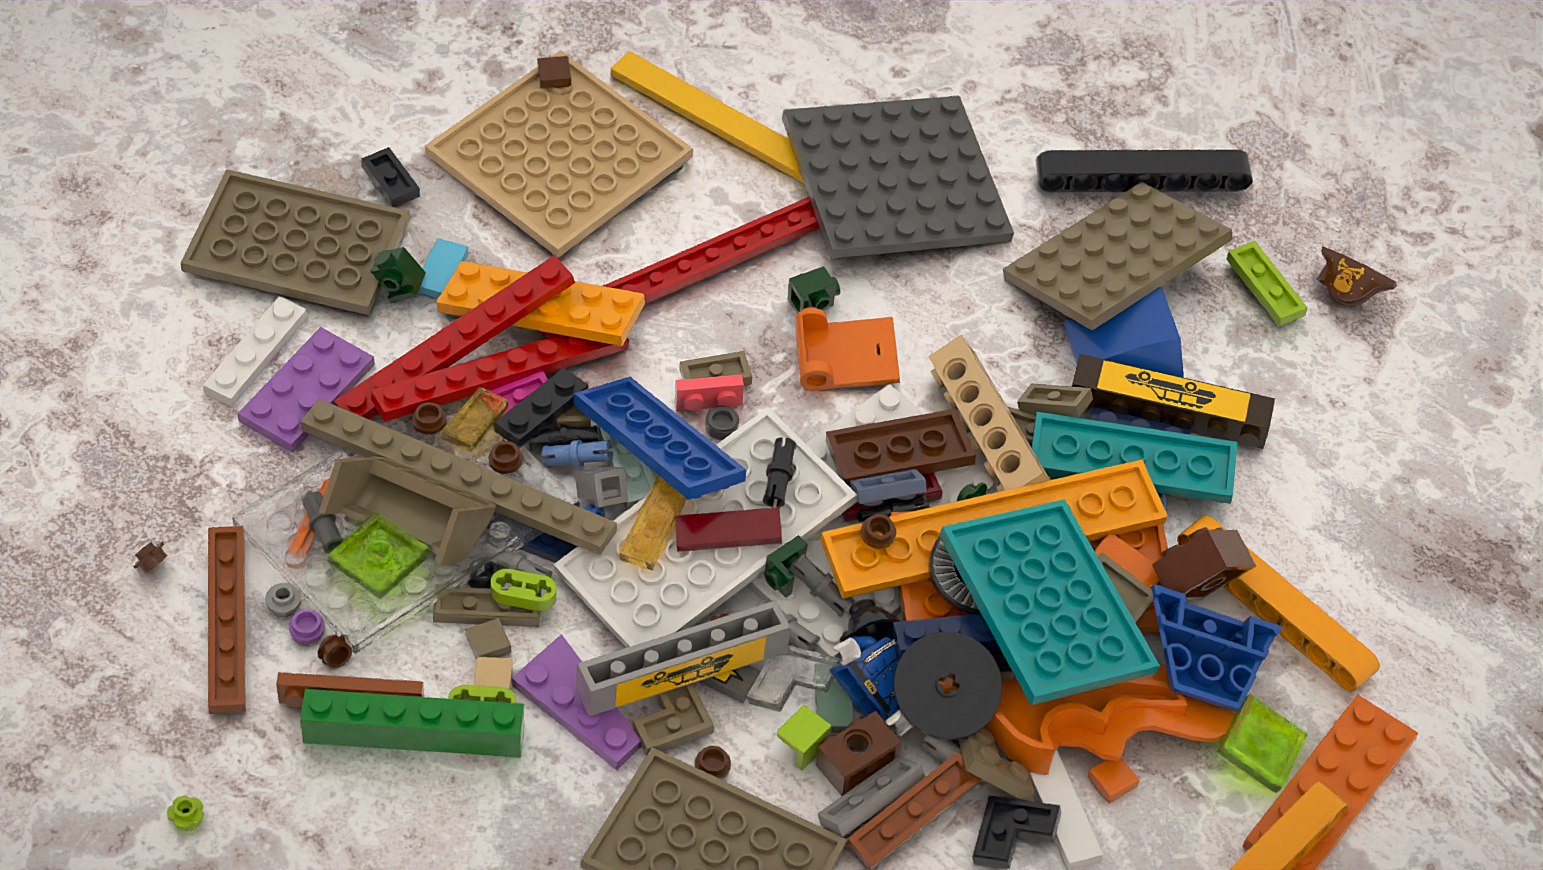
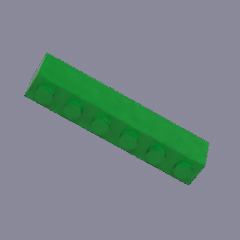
[300,689,524,758]

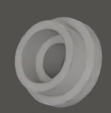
[265,583,301,617]

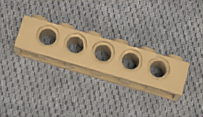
[928,335,1050,492]

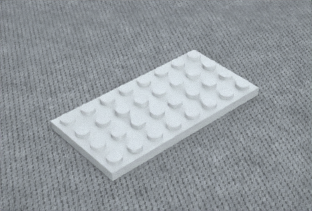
[553,407,858,648]

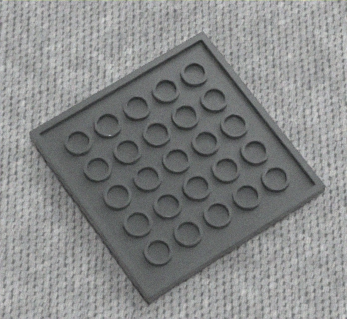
[782,95,1014,258]

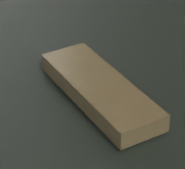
[433,586,541,627]

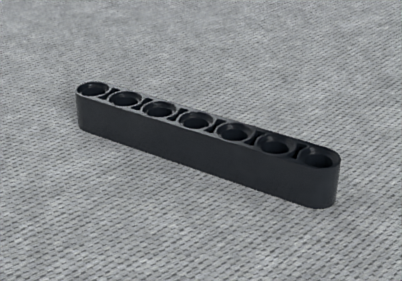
[1036,150,1253,192]

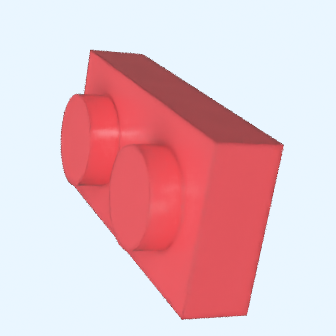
[675,374,744,411]

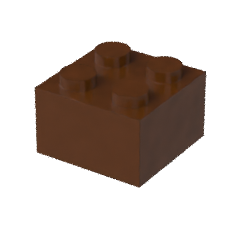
[1152,527,1256,601]

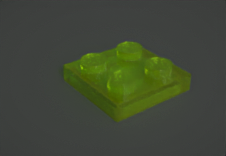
[328,512,430,600]
[1217,694,1308,793]

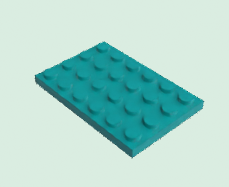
[939,499,1160,705]

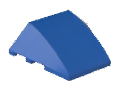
[1063,287,1184,377]
[1151,584,1282,712]

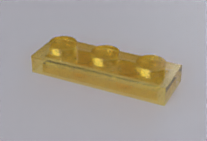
[619,475,687,571]

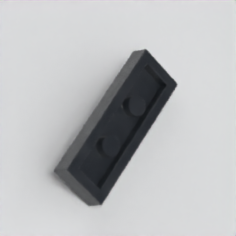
[494,368,588,449]

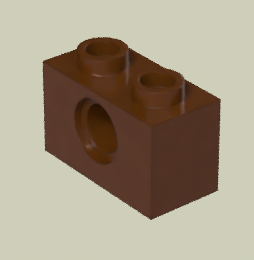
[816,711,902,796]

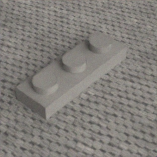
[817,756,925,837]

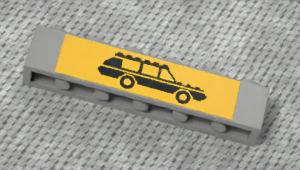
[576,600,791,717]

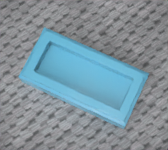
[418,238,468,299]

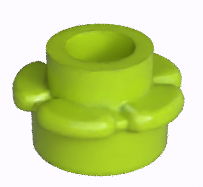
[167,795,204,831]

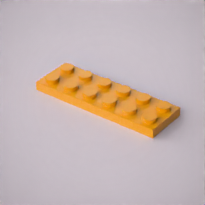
[436,261,645,346]

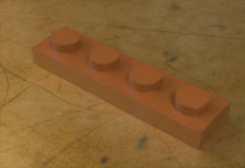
[276,672,424,707]
[847,751,982,870]

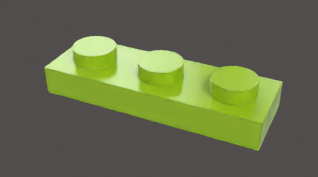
[1226,241,1308,327]

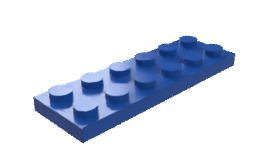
[573,377,746,500]

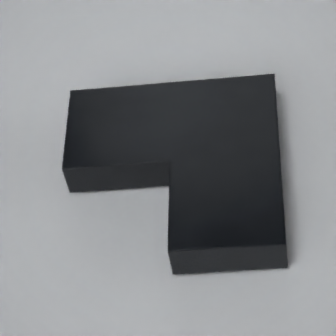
[972,795,1062,869]

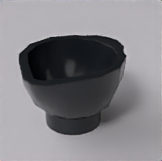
[839,599,901,643]

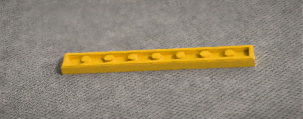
[610,51,804,183]

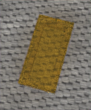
[442,386,509,452]

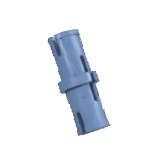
[542,440,613,468]

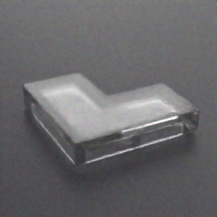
[747,646,841,712]

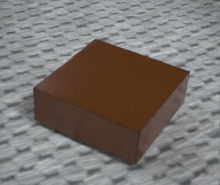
[537,56,571,88]

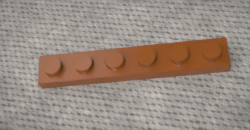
[208,526,246,714]

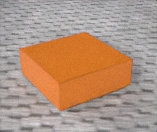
[1088,758,1140,803]

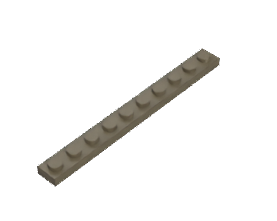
[300,399,617,555]

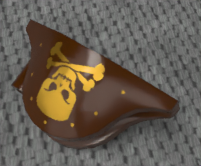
[1317,246,1397,306]

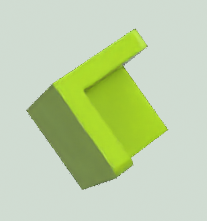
[777,705,831,771]

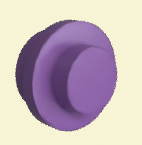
[289,609,325,644]

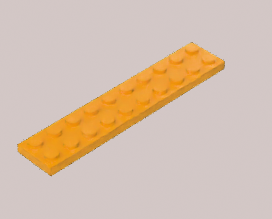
[820,460,1168,599]

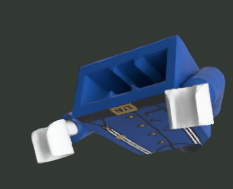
[829,636,913,736]

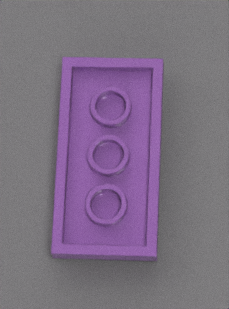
[237,327,375,453]

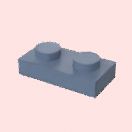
[850,469,927,506]

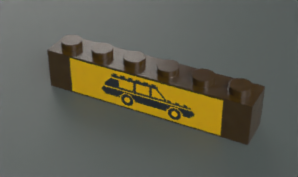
[1072,354,1275,449]

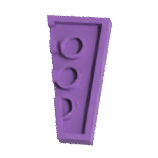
[512,634,641,770]

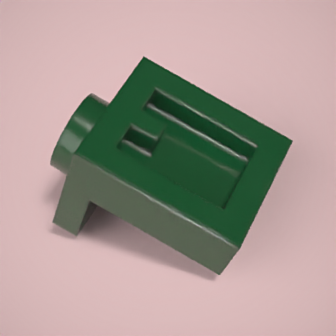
[764,535,808,598]

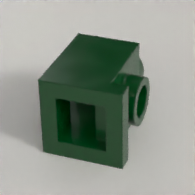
[370,247,426,302]
[787,266,840,314]

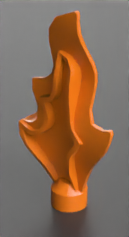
[939,663,1250,775]

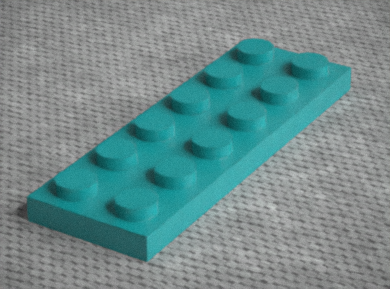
[1032,412,1238,504]

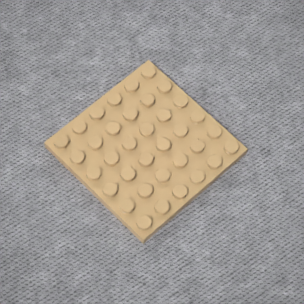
[425,50,693,258]

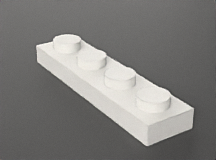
[203,296,308,407]

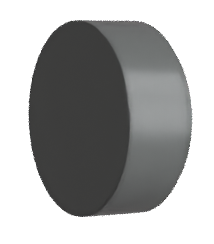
[705,406,739,440]

